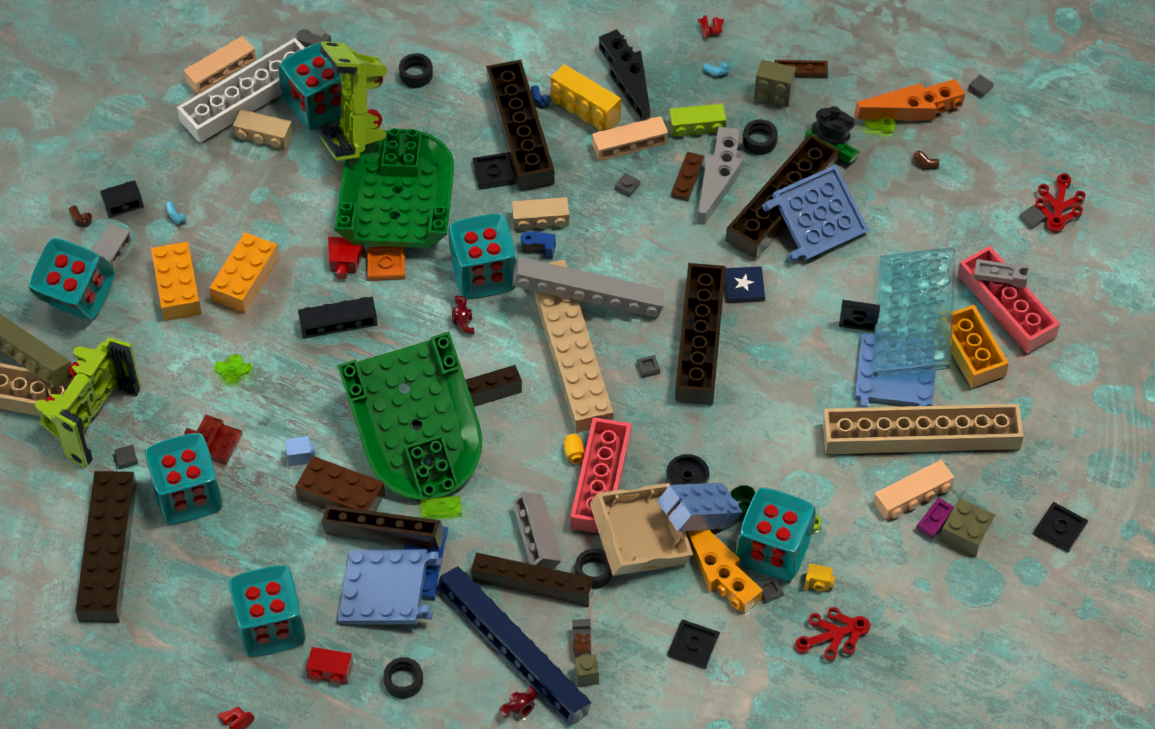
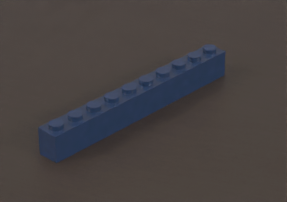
[436,566,592,726]

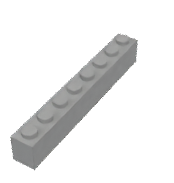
[512,257,664,318]

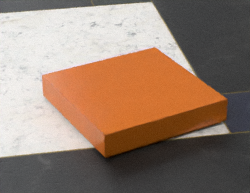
[367,246,405,281]

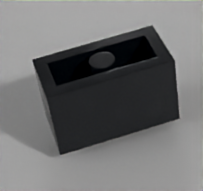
[100,180,144,218]

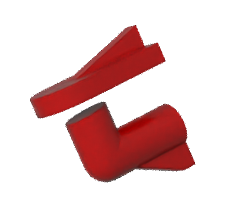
[697,15,724,38]
[217,707,255,729]

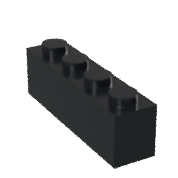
[298,296,378,339]

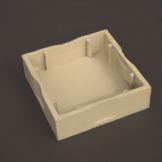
[590,483,693,576]

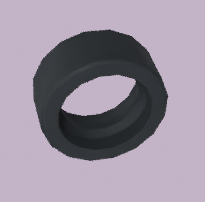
[399,53,433,88]
[743,119,778,154]
[575,548,612,589]
[384,657,423,699]

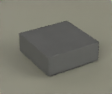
[968,74,994,98]
[1019,205,1046,229]
[636,355,660,378]
[114,445,138,469]
[757,577,784,604]

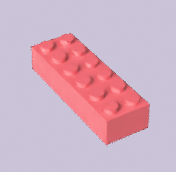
[957,246,1060,354]
[571,417,632,534]

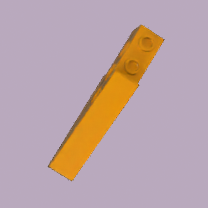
[685,530,763,614]

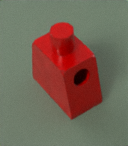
[328,236,365,280]

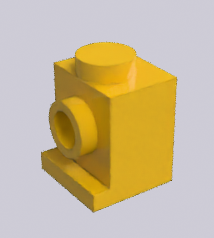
[804,563,836,592]

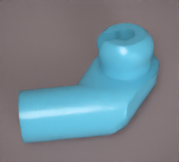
[703,62,730,77]
[165,201,186,224]

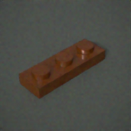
[671,152,705,202]

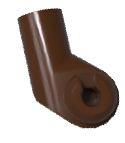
[914,151,939,168]
[69,205,92,225]

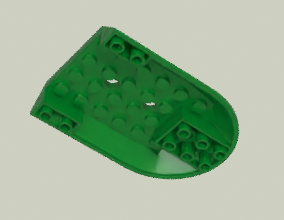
[334,128,454,248]
[337,331,482,500]

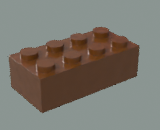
[295,456,385,512]

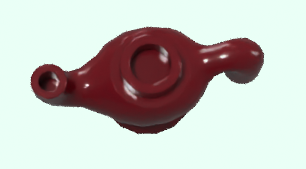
[451,296,475,334]
[499,686,537,718]

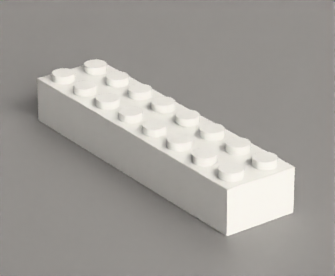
[177,38,305,143]

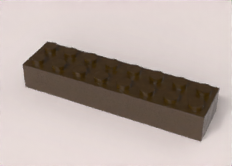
[486,60,555,190]
[726,134,841,259]
[675,263,726,404]
[75,471,137,623]

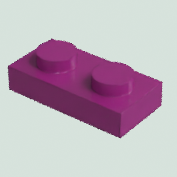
[916,497,954,539]

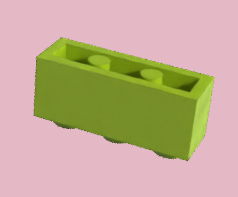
[669,103,726,137]

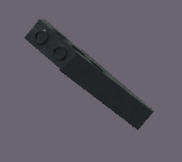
[598,29,650,121]

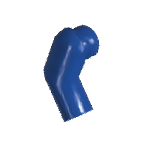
[531,85,551,107]

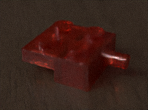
[184,414,243,465]

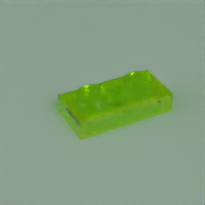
[421,496,462,519]

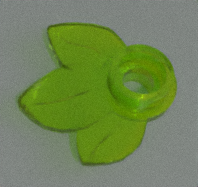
[864,117,896,134]
[214,354,253,384]

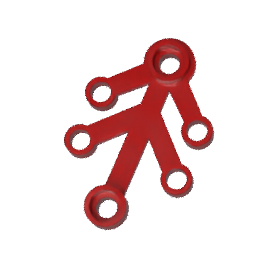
[1035,173,1086,233]
[795,607,870,661]

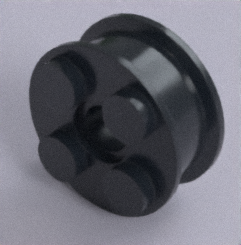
[812,106,855,144]

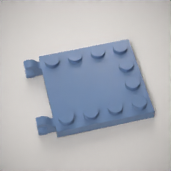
[762,165,869,262]
[855,333,938,408]
[337,549,441,625]

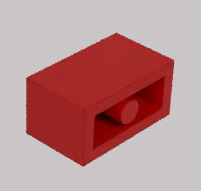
[306,647,353,685]

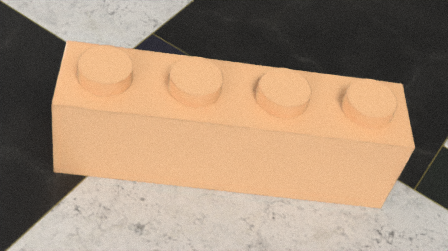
[184,36,256,94]
[592,116,668,161]
[873,460,955,521]

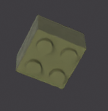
[754,59,796,106]
[940,498,996,557]

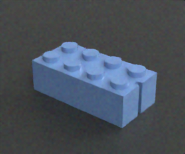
[657,483,743,531]

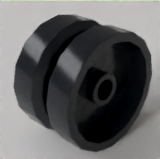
[666,454,710,504]

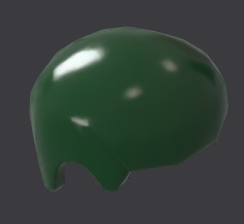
[731,485,756,517]

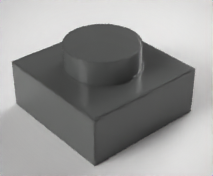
[615,173,640,197]

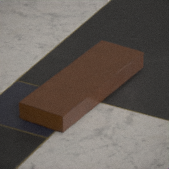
[774,60,828,78]

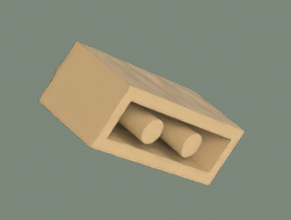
[233,109,293,149]
[512,197,569,230]

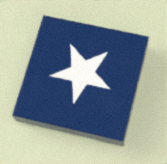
[725,266,765,303]

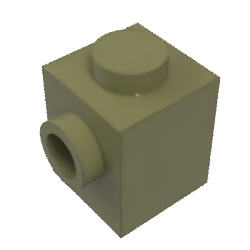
[575,654,599,687]

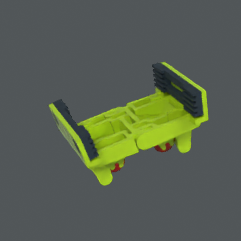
[319,41,388,161]
[35,337,142,468]

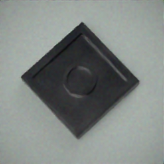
[472,152,515,190]
[839,299,880,332]
[1034,502,1089,553]
[668,619,720,669]

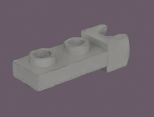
[974,259,1029,288]

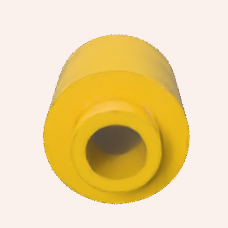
[563,434,585,464]

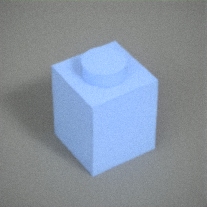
[285,436,315,466]

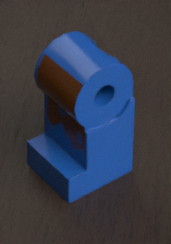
[521,232,556,259]

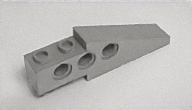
[698,127,743,224]

